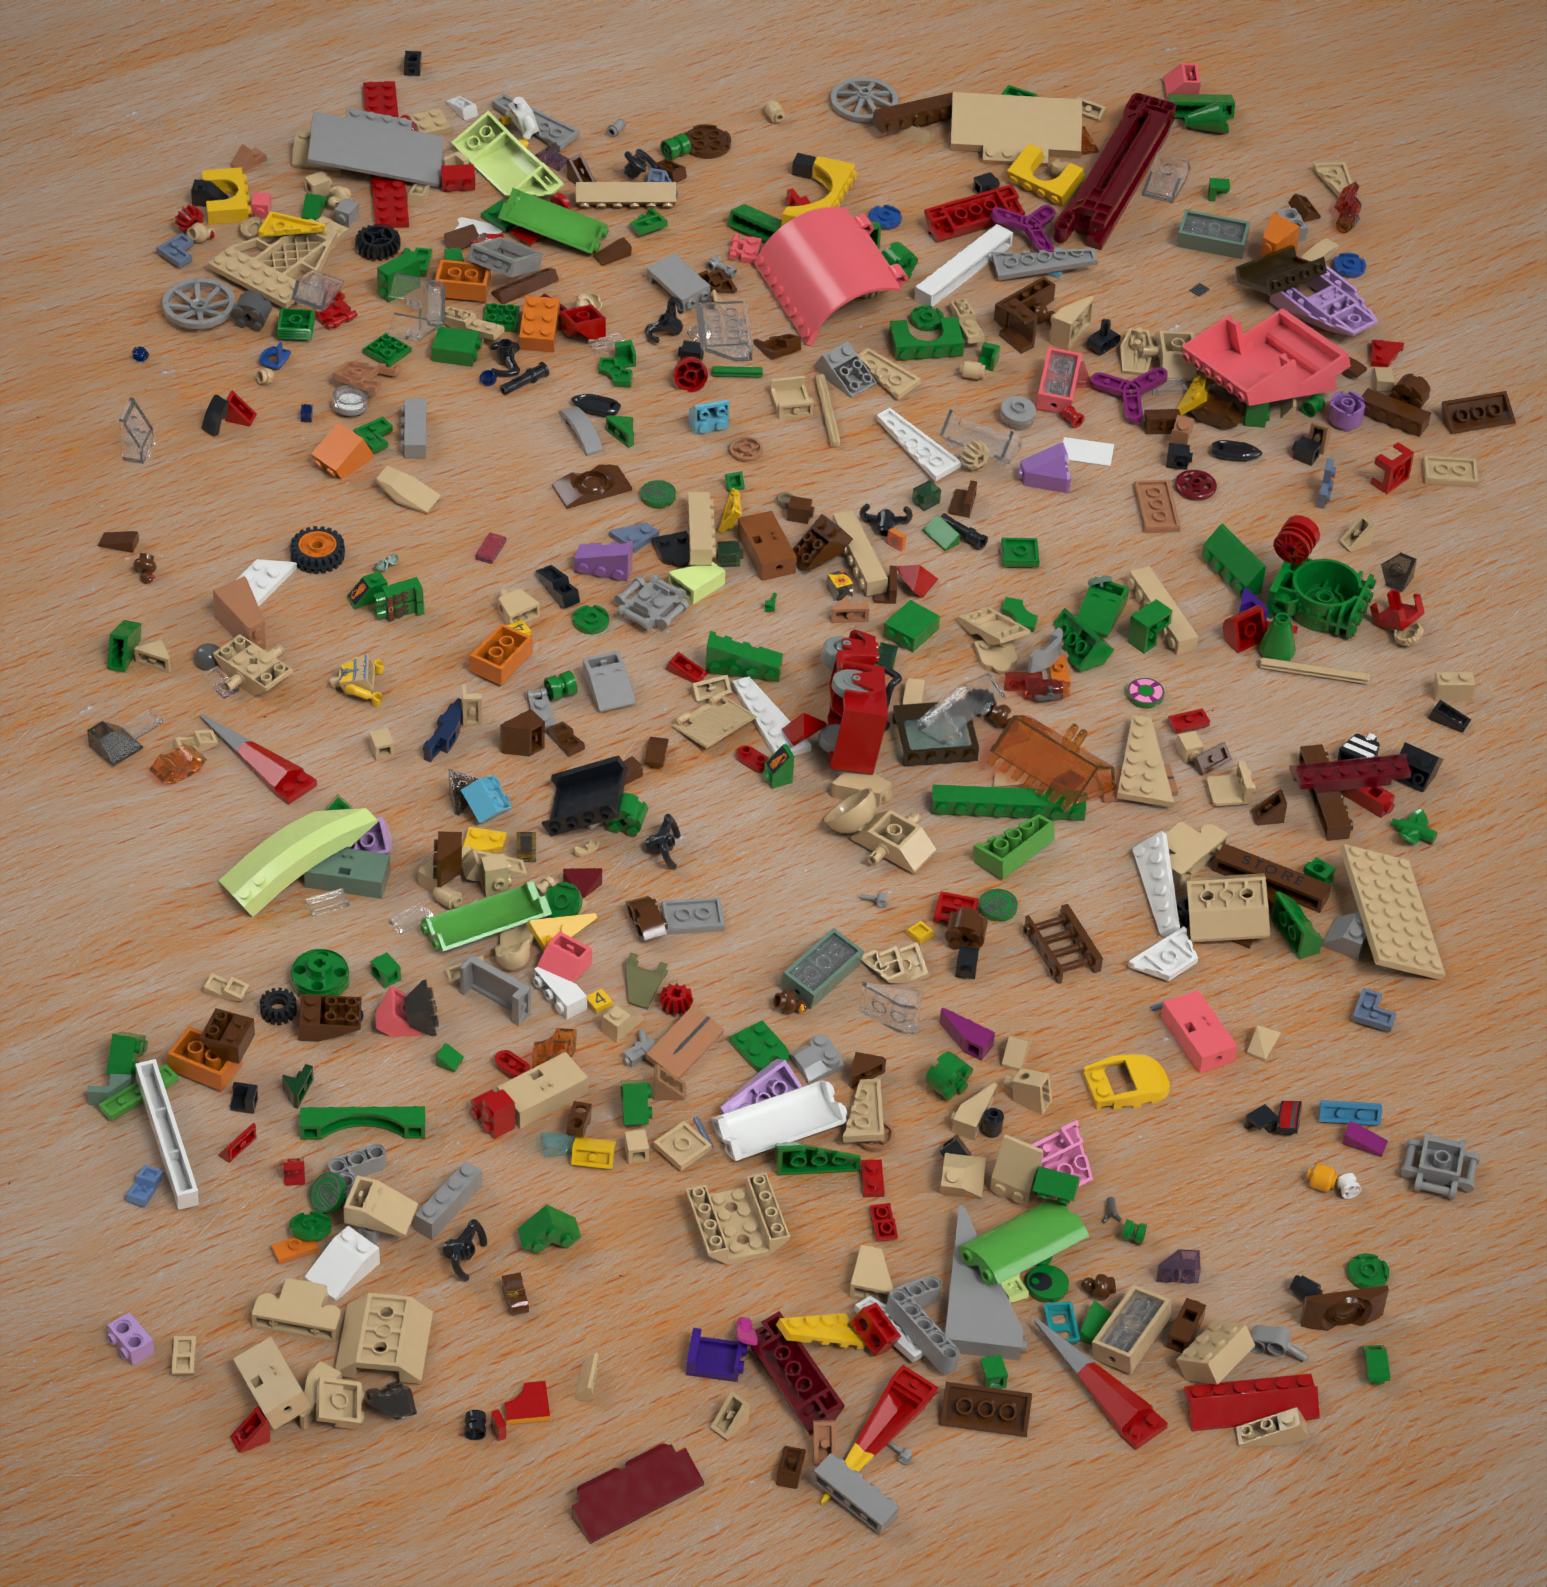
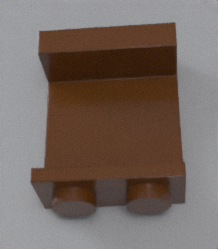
[999,298,1038,354]

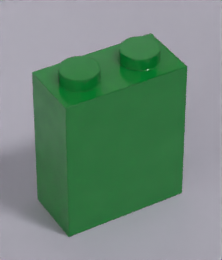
[377,251,420,303]
[432,326,482,367]
[883,600,940,652]

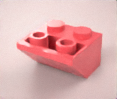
[1164,63,1201,98]
[537,931,592,983]

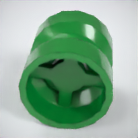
[1301,394,1325,417]
[1122,1219,1147,1245]

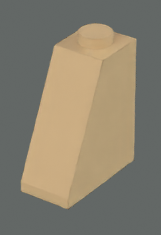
[831,771,892,807]
[850,1245,893,1304]

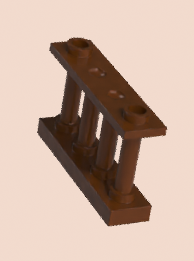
[1023,904,1103,984]

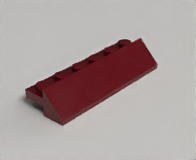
[1289,754,1411,793]
[748,1311,845,1435]

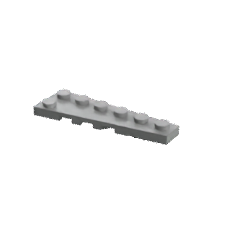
[492,93,580,151]
[991,248,1097,281]

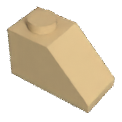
[602,1005,644,1042]

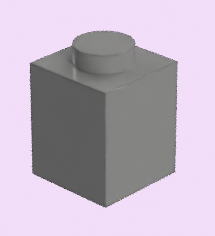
[334,198,360,227]

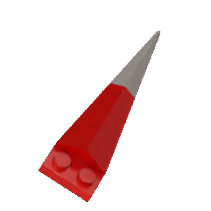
[200,714,317,805]
[1035,1318,1168,1450]

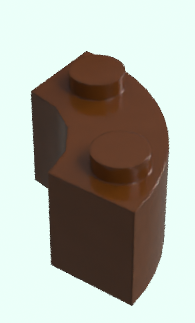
[1191,394,1244,429]
[625,896,668,941]

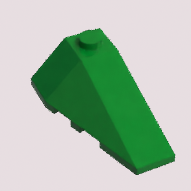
[1054,608,1115,672]
[775,1142,861,1176]

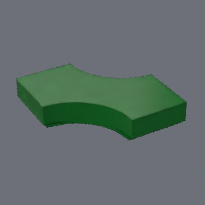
[598,357,633,387]
[1002,597,1038,632]

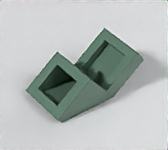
[87,1074,132,1106]

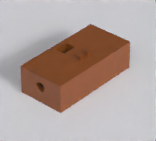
[737,511,797,581]

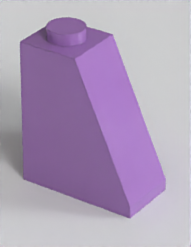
[1017,443,1071,493]

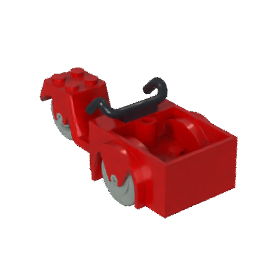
[818,630,902,775]

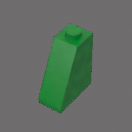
[107,620,142,672]

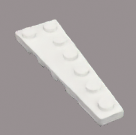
[877,408,962,482]
[732,676,812,756]
[1132,831,1180,937]

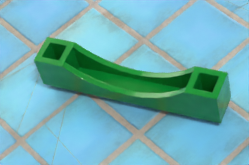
[300,1106,426,1140]

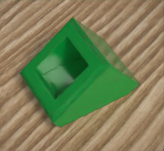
[436,1043,464,1072]

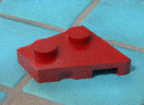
[1370,340,1404,368]

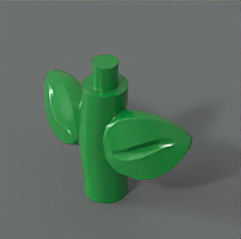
[1391,808,1438,844]

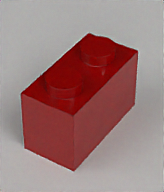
[441,164,475,192]

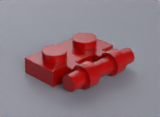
[314,299,358,329]

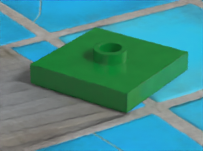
[1001,538,1040,567]

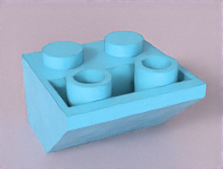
[688,400,729,435]
[461,775,512,823]

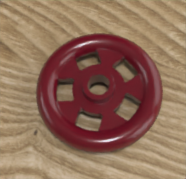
[1175,470,1217,500]

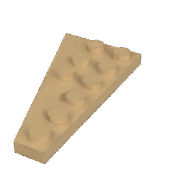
[1117,715,1174,807]

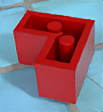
[470,1089,515,1139]

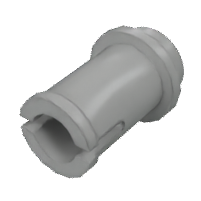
[607,119,626,137]

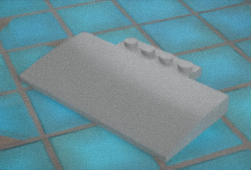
[307,108,444,187]

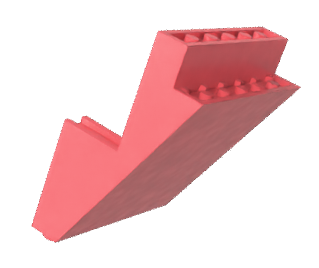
[1181,308,1351,406]

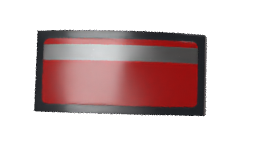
[1277,1101,1302,1135]

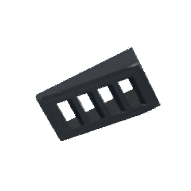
[1428,700,1471,732]

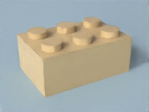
[1176,1321,1255,1385]

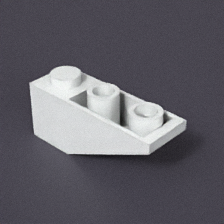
[533,967,587,1019]

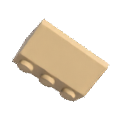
[292,131,341,172]

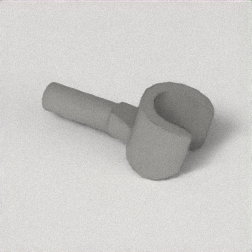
[860,892,887,908]
[887,1441,912,1466]

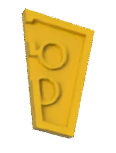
[1176,374,1211,416]

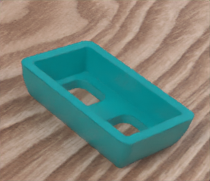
[1044,1302,1080,1345]

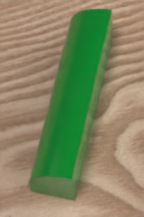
[1168,94,1235,118]
[727,204,782,242]

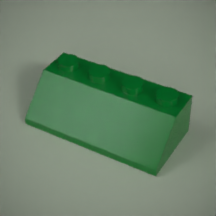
[1201,524,1266,598]

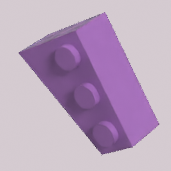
[574,540,633,581]

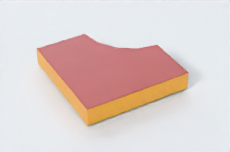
[504,1381,550,1425]

